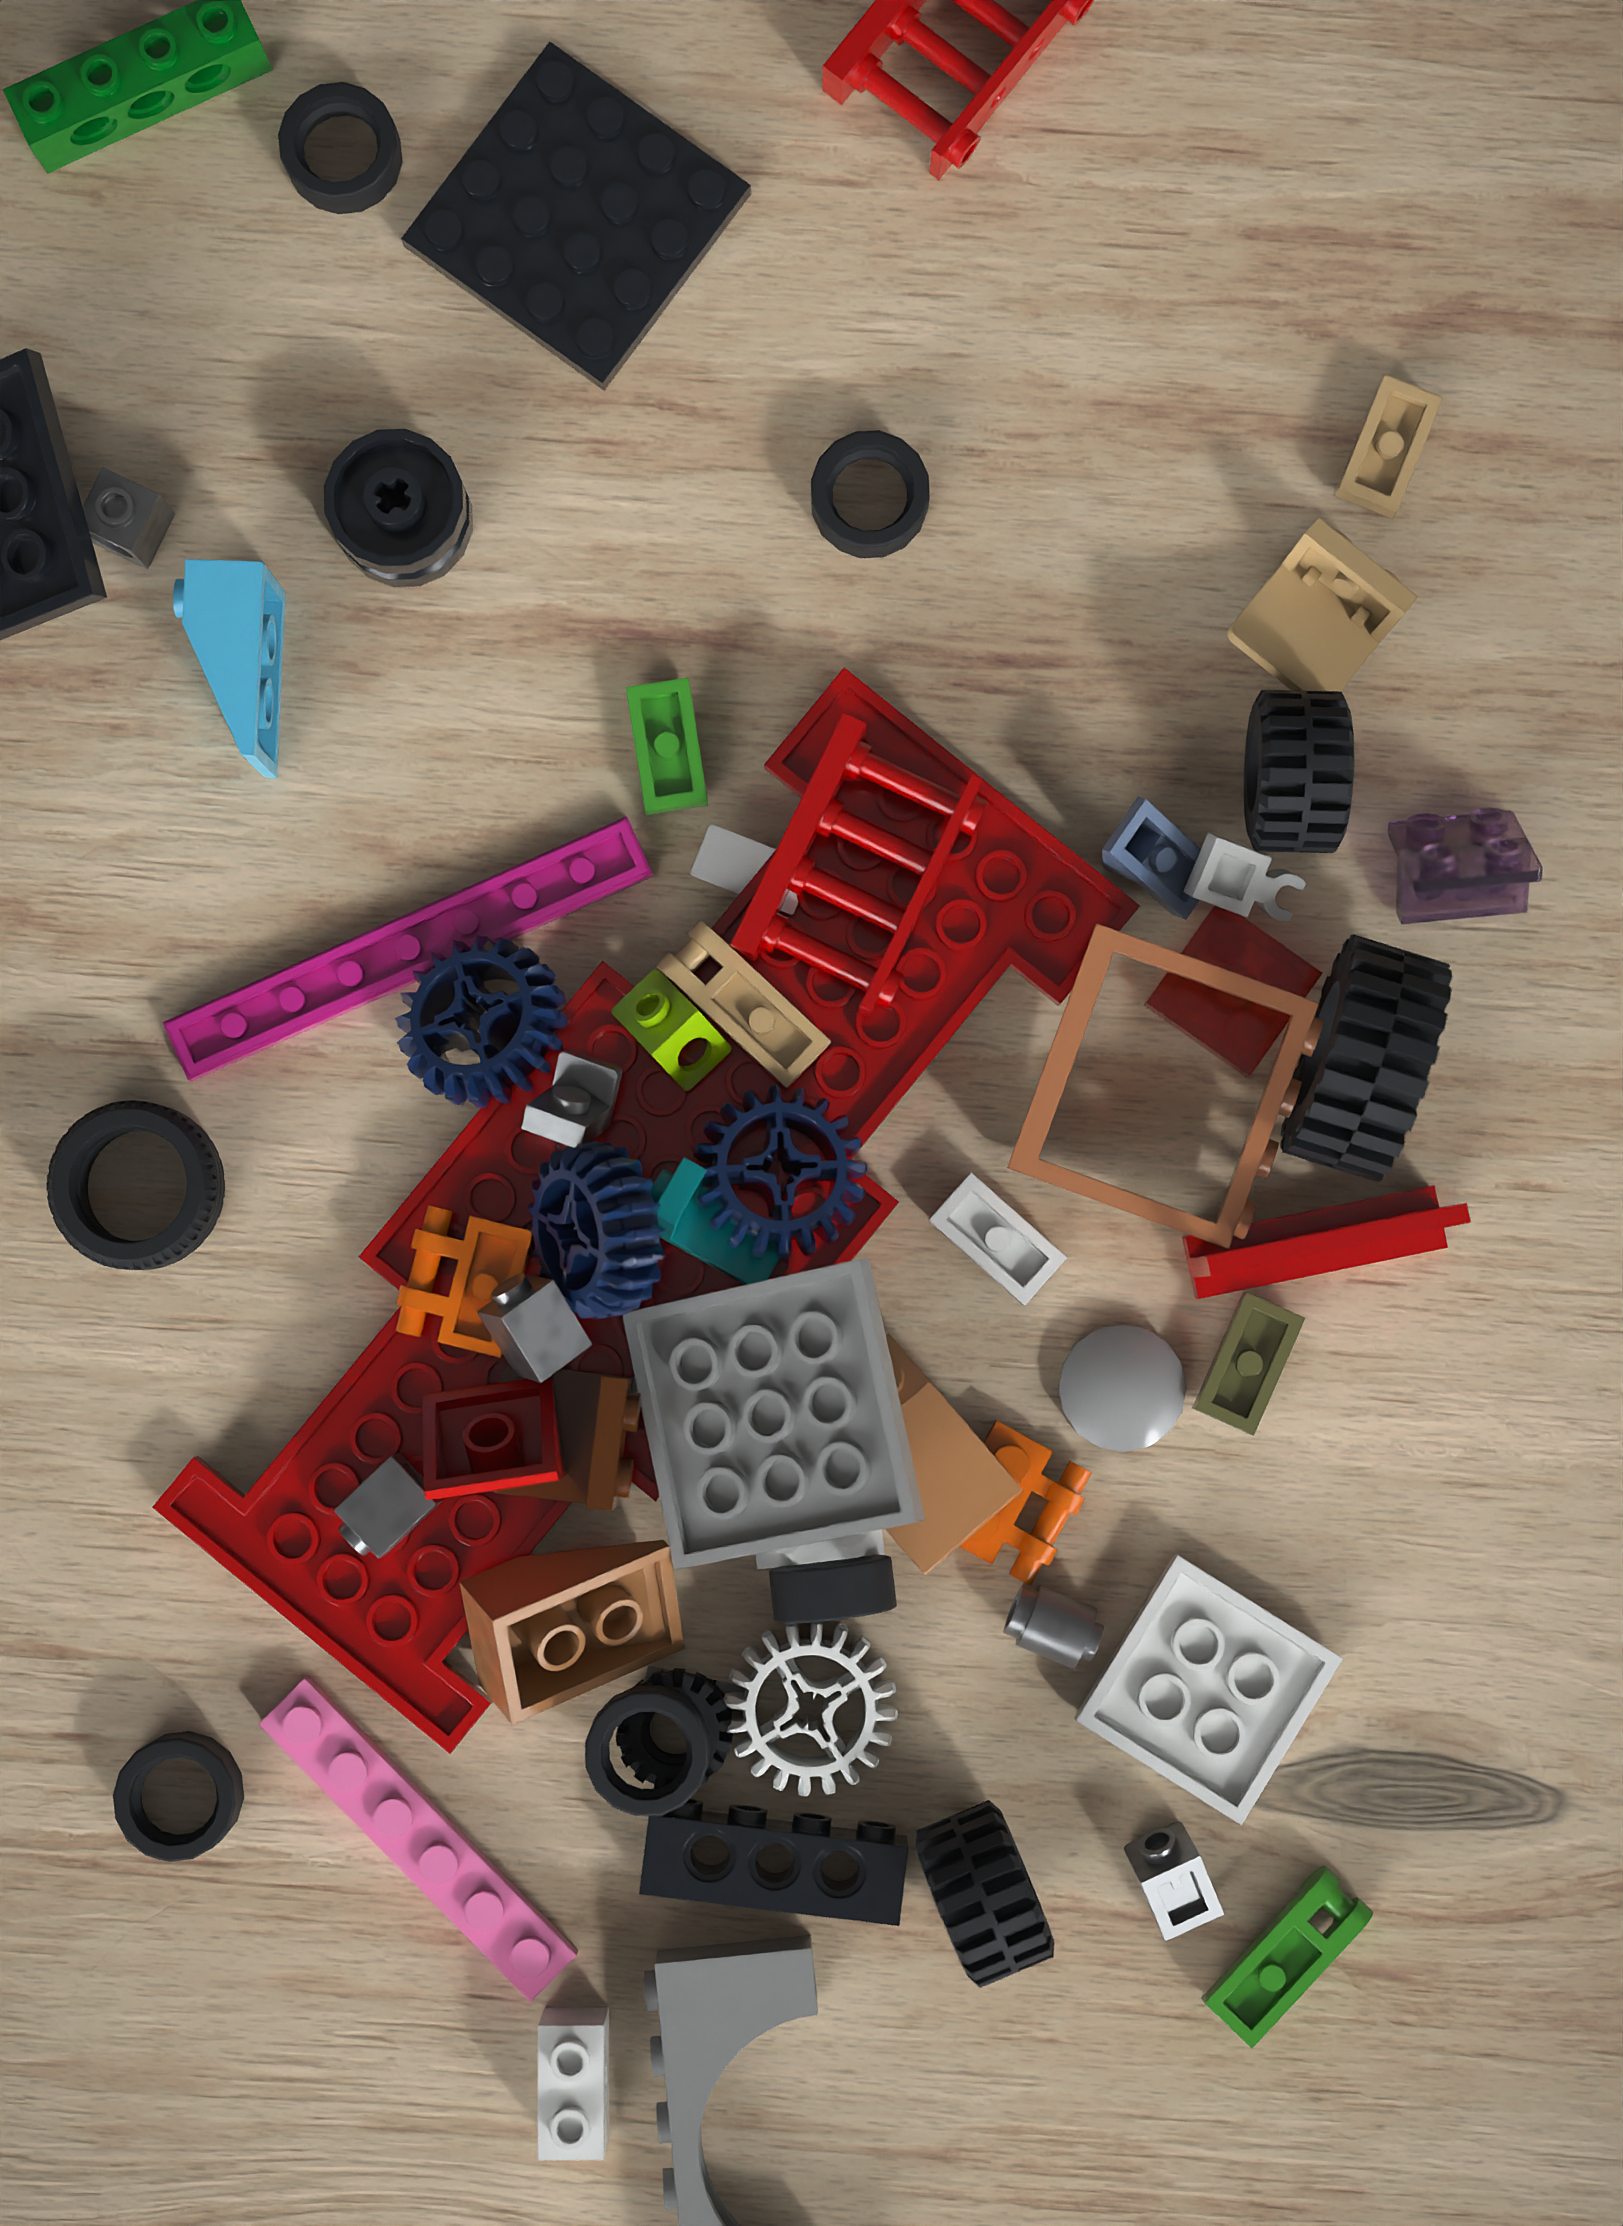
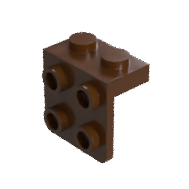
[493,1365,641,1512]

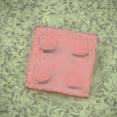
[1144,905,1323,1078]

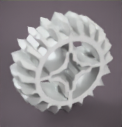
[723,1621,898,1796]

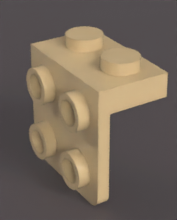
[1228,517,1418,692]

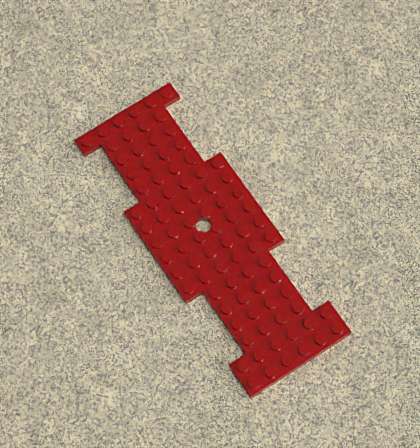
[152,667,1140,1754]

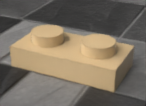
[1334,374,1443,519]

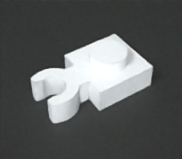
[1183,832,1306,921]

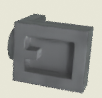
[521,1049,622,1147]
[1124,1821,1224,1941]

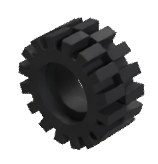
[615,1668,733,1789]

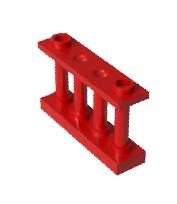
[822,0,1094,180]
[730,712,988,1018]

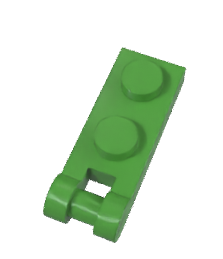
[1201,1866,1373,2049]

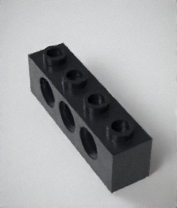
[639,1798,909,1926]

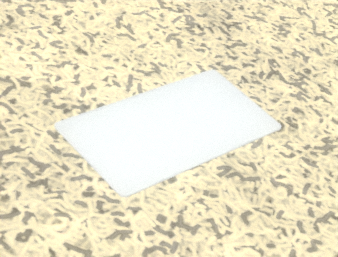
[690,824,798,914]

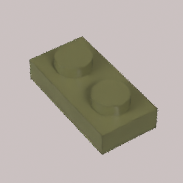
[1192,1292,1305,1436]

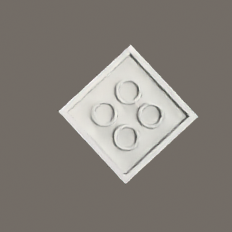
[1074,1553,1343,1825]

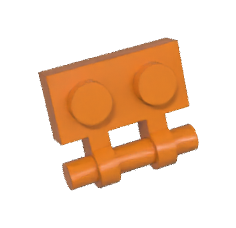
[395,1205,534,1358]
[959,1420,1092,1586]

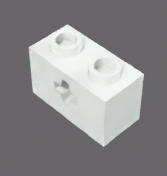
[538,2007,609,2160]

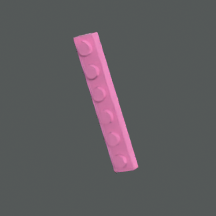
[258,1675,578,2002]

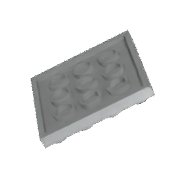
[622,1258,925,1570]

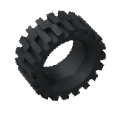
[1280,934,1452,1182]

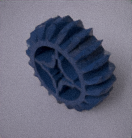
[395,935,569,1108]
[693,1085,867,1261]
[528,1141,665,1319]

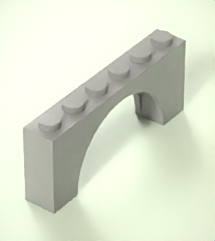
[644,1935,818,2226]

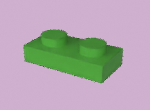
[626,678,709,815]

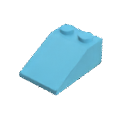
[173,559,286,778]

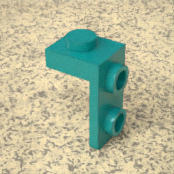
[651,1157,778,1285]

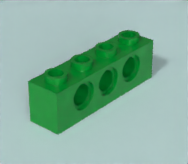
[2,0,273,173]

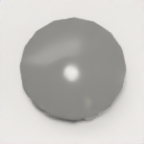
[1058,1324,1187,1452]

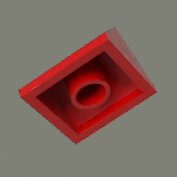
[423,1375,567,1500]

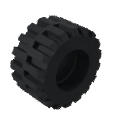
[1244,690,1354,853]
[916,1800,1055,1988]

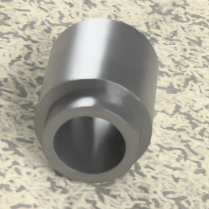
[1003,1585,1104,1669]

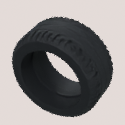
[46,1100,225,1270]

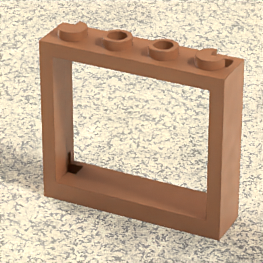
[1007,923,1324,1249]

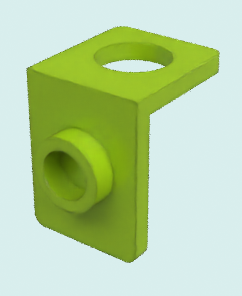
[611,969,731,1091]

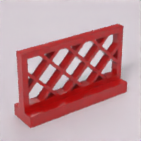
[1182,1185,1471,1299]

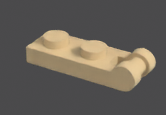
[656,920,831,1090]

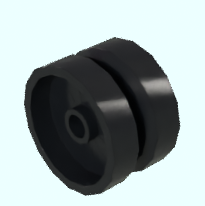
[324,429,473,587]

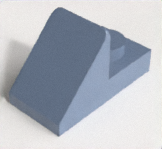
[1102,796,1201,920]

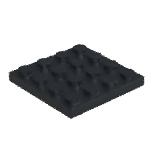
[401,41,751,391]
[0,348,107,640]

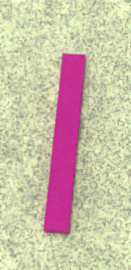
[163,816,654,1082]

